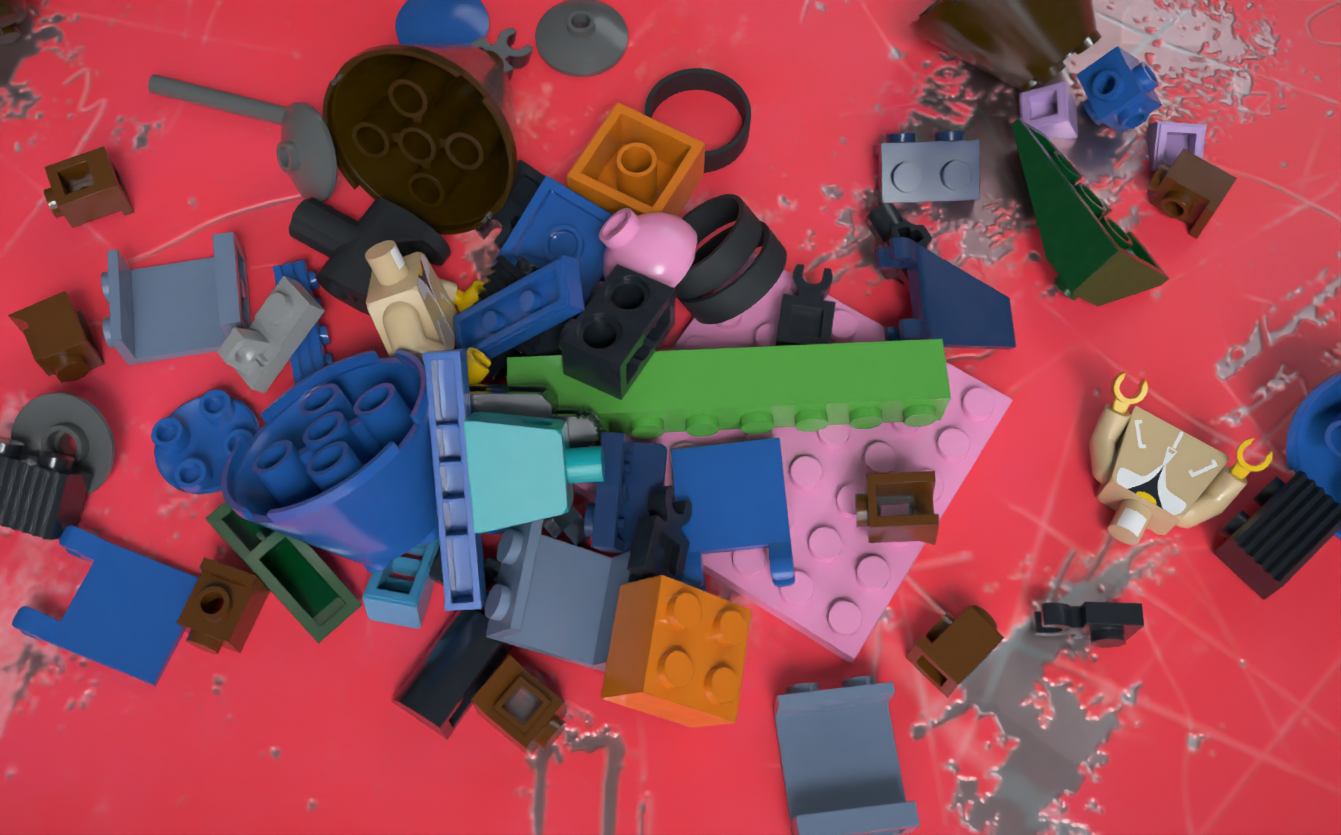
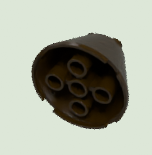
[908,0,1102,92]
[322,43,518,235]

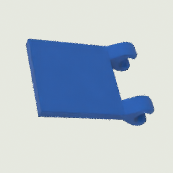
[671,438,795,591]
[12,525,199,686]

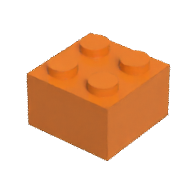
[567,102,706,216]
[600,575,752,728]

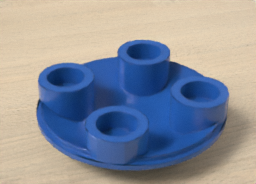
[395,0,489,44]
[151,390,260,495]

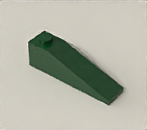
[1011,118,1169,306]

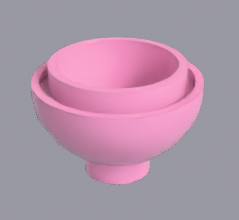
[599,208,697,288]

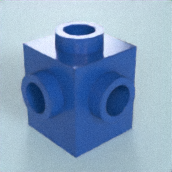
[1077,46,1162,133]

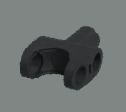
[289,197,451,315]

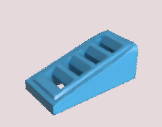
[362,536,441,629]

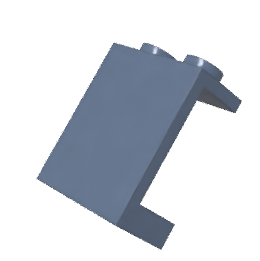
[101,232,252,366]
[485,519,641,672]
[773,676,920,835]

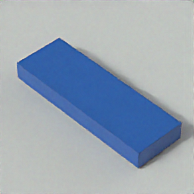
[453,255,585,359]

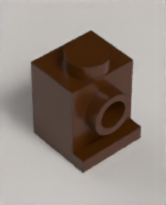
[44,146,134,228]
[1147,149,1237,239]
[176,557,270,655]
[906,605,1005,698]

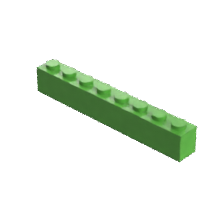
[507,339,951,441]

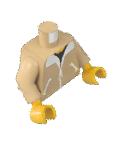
[365,240,491,384]
[1089,371,1273,545]

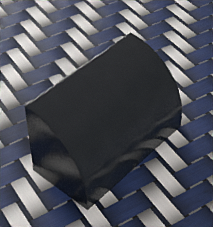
[391,609,514,740]

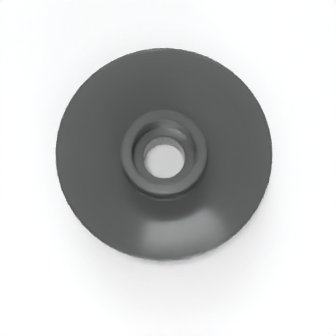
[535,0,628,77]
[276,102,337,202]
[11,392,115,496]

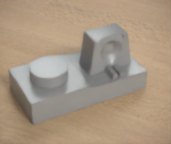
[217,276,325,393]

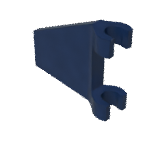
[875,237,1016,350]

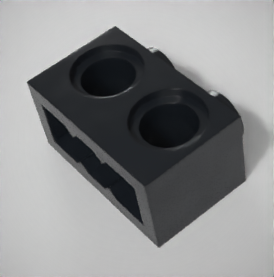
[558,264,675,400]

